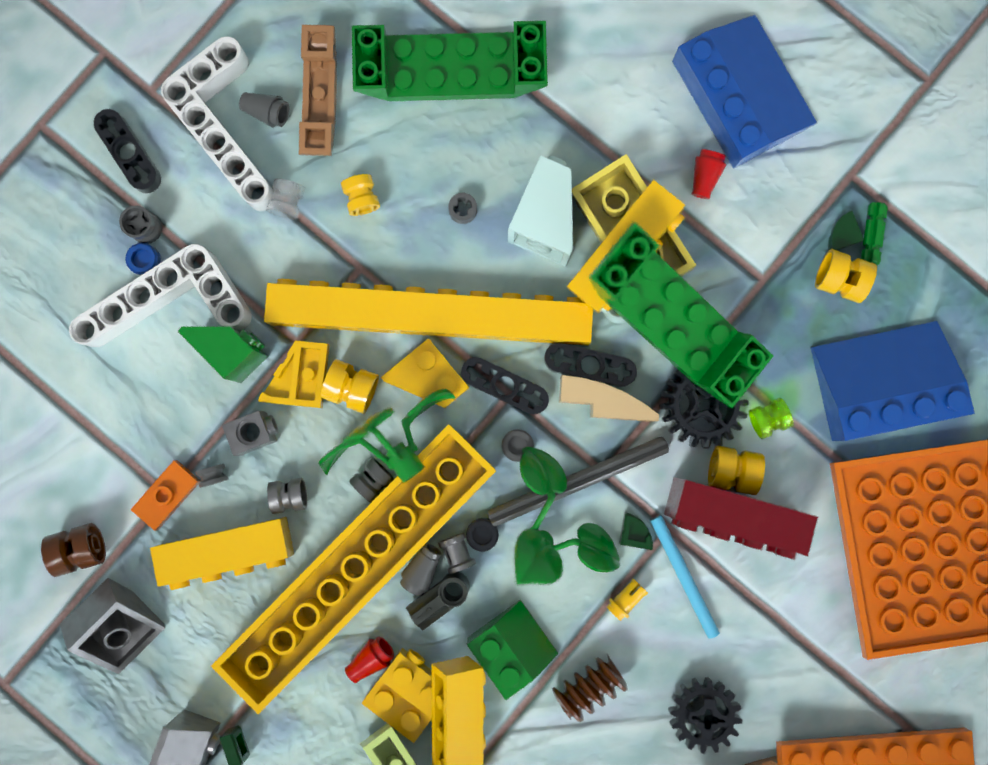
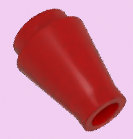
[691,149,727,200]
[345,636,395,683]

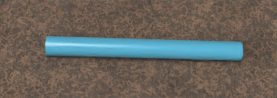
[650,515,720,639]

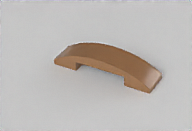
[299,25,337,156]

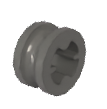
[448,193,477,224]
[195,464,229,488]

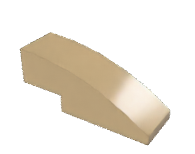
[559,375,659,422]

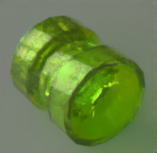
[748,397,794,439]

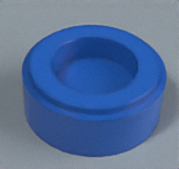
[125,243,161,276]

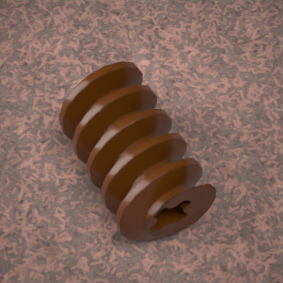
[552,654,628,722]

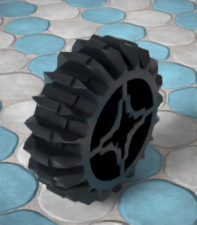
[659,370,749,449]

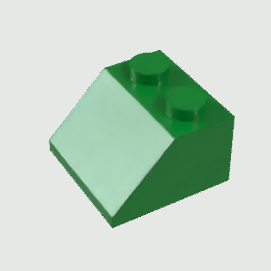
[177,326,269,383]
[467,599,558,700]

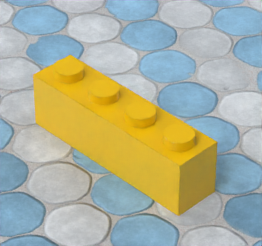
[567,180,685,314]
[150,517,295,590]
[432,656,486,765]

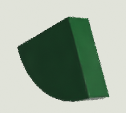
[828,211,864,250]
[619,512,653,550]

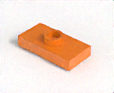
[131,460,201,531]

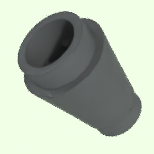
[239,92,290,128]
[400,544,442,595]

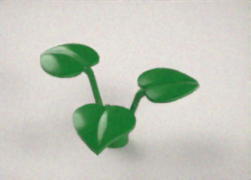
[318,389,455,483]
[514,447,620,585]

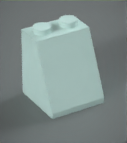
[508,155,573,267]

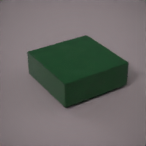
[219,725,250,765]

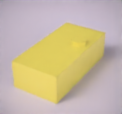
[572,154,696,277]

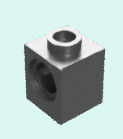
[222,411,278,456]

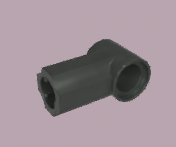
[406,572,470,631]

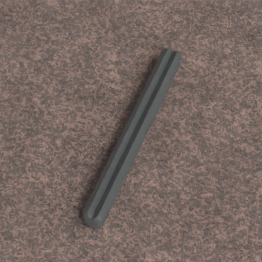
[488,437,669,526]

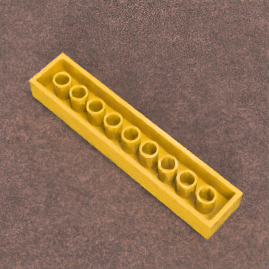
[211,424,496,714]

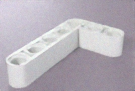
[161,36,276,211]
[69,244,252,347]

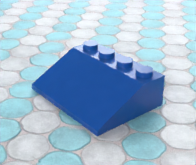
[672,15,817,169]
[811,321,975,441]

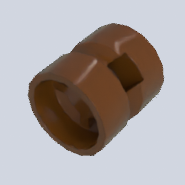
[41,523,106,577]

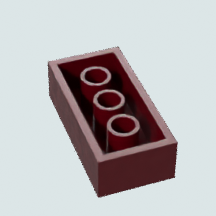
[664,477,818,560]

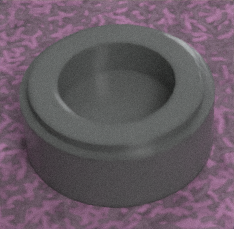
[501,429,534,462]

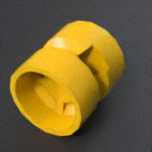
[815,249,877,303]
[321,359,379,414]
[708,445,765,495]

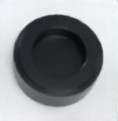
[466,518,499,552]

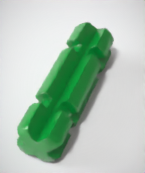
[861,202,888,265]

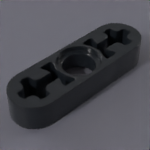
[93,109,161,193]
[544,343,637,387]
[461,357,549,415]

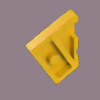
[381,338,469,408]
[258,340,330,409]

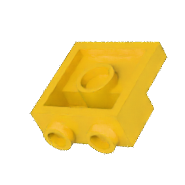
[361,648,432,743]

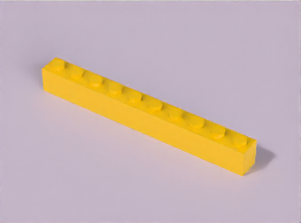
[264,278,593,346]

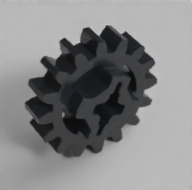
[668,677,743,754]

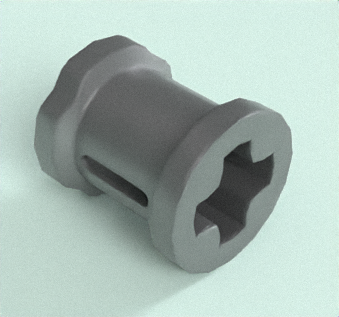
[438,533,476,574]

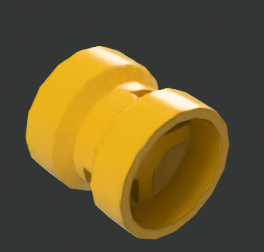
[341,174,380,216]

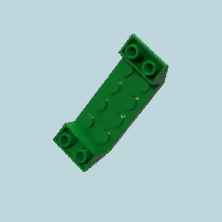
[352,21,548,101]
[588,222,774,408]

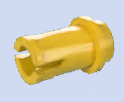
[607,578,648,621]

